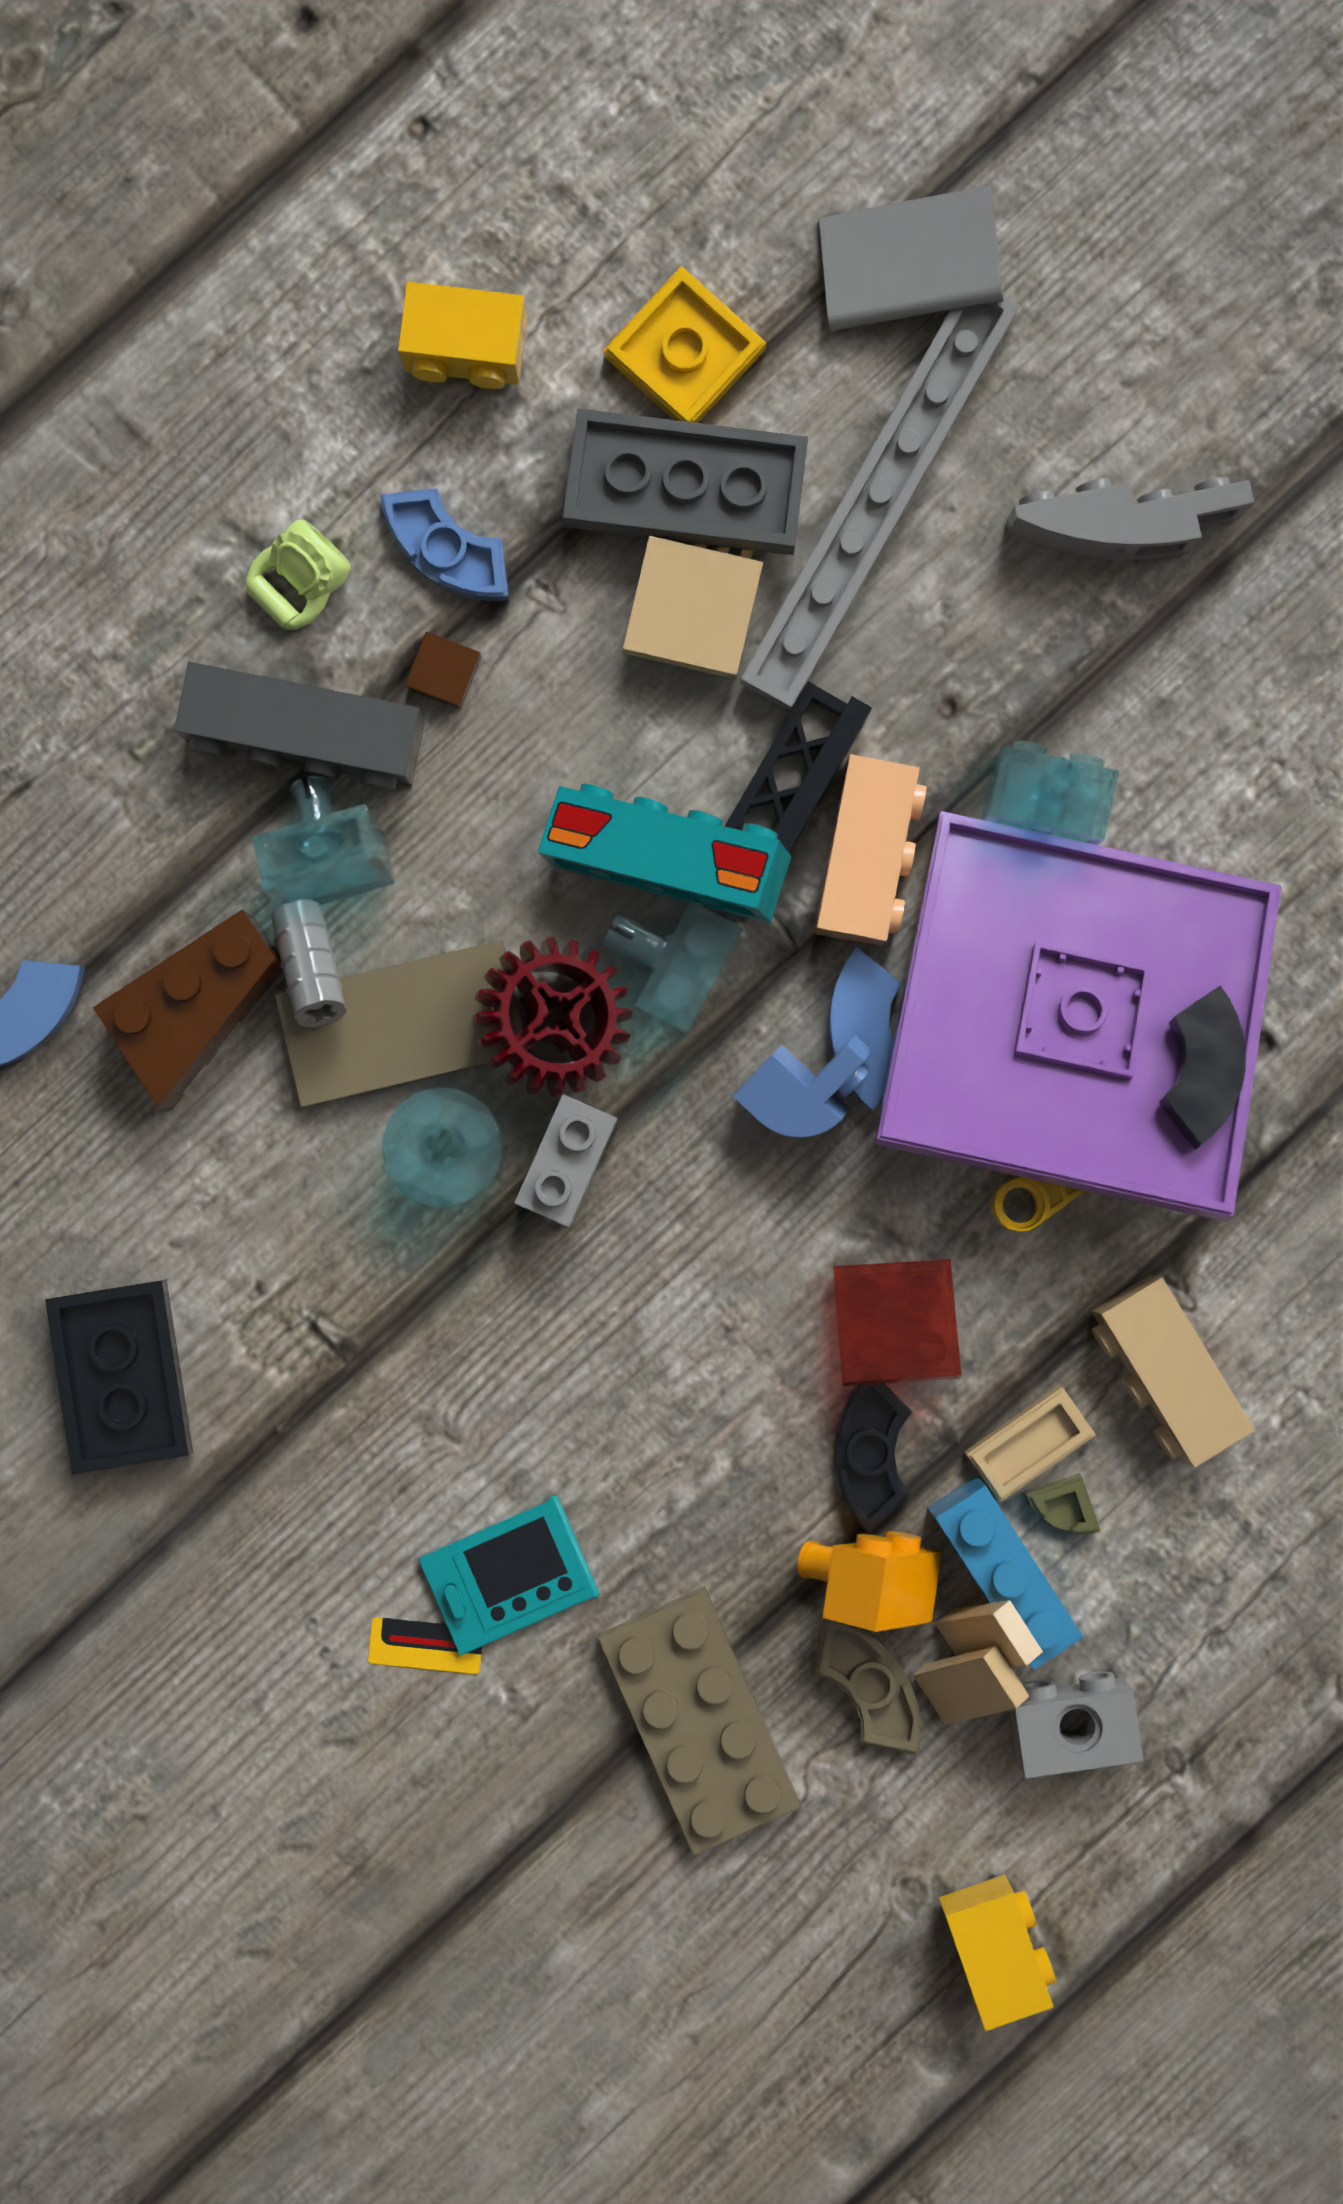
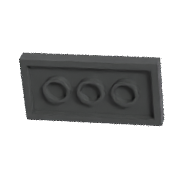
[562,408,808,555]

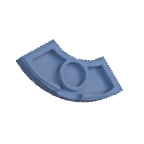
[380,488,509,601]
[829,947,902,1111]
[0,960,85,1067]

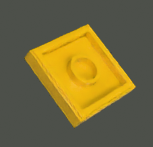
[603,266,767,423]

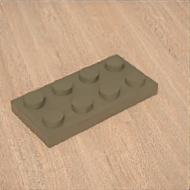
[598,1587,801,1855]

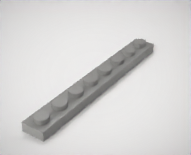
[740,296,1020,712]

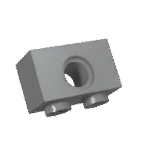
[514,1094,619,1227]
[1009,1671,1144,1779]

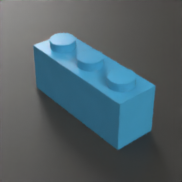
[927,1476,1084,1670]

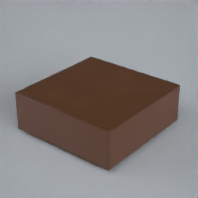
[405,631,482,710]

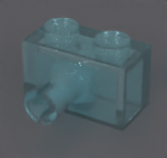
[982,741,1119,845]
[252,776,395,907]
[602,901,743,1037]

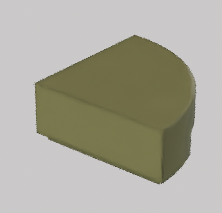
[1024,1473,1101,1535]

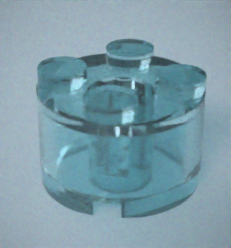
[382,1088,507,1207]

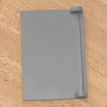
[819,185,1004,332]

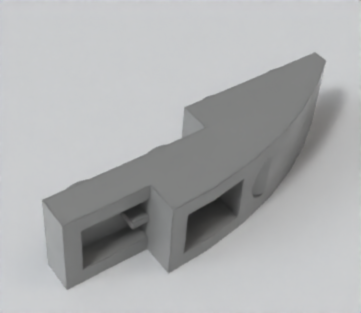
[1006,477,1254,560]

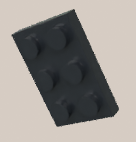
[45,1279,194,1474]

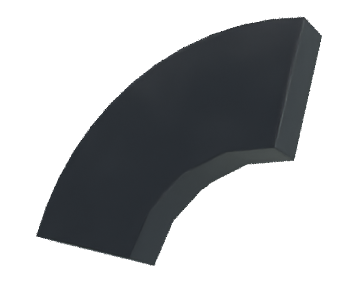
[1159,985,1246,1150]
[834,1368,912,1535]

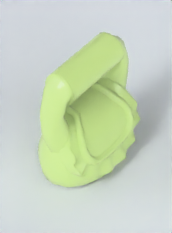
[245,519,351,630]

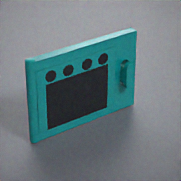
[418,1495,600,1656]

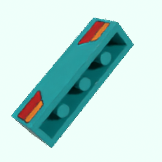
[537,783,792,924]

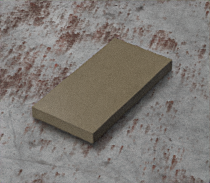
[275,940,529,1108]

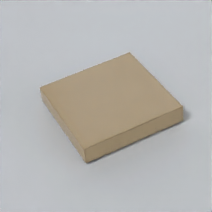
[623,536,763,680]

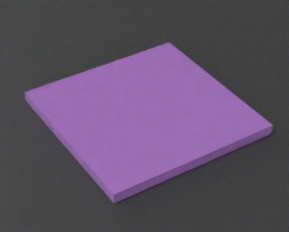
[874,811,1282,1222]

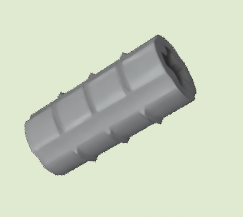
[271,899,347,1027]

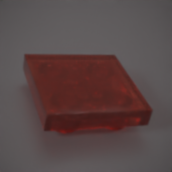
[832,1259,961,1386]

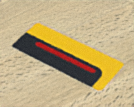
[368,1617,482,1674]

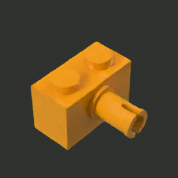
[797,1531,942,1632]

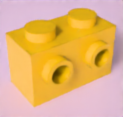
[398,281,528,389]
[939,1874,1057,2032]

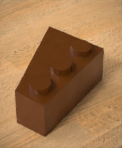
[93,909,283,1109]

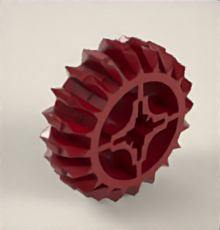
[473,937,633,1097]

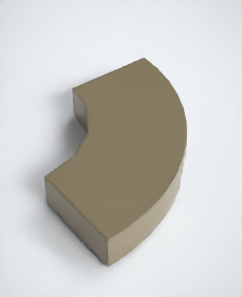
[813,1618,921,1755]

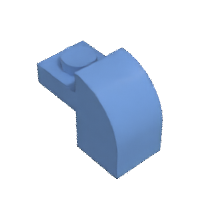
[733,1035,872,1137]

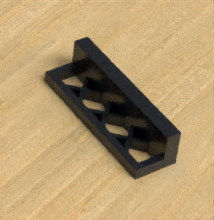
[725,681,872,854]

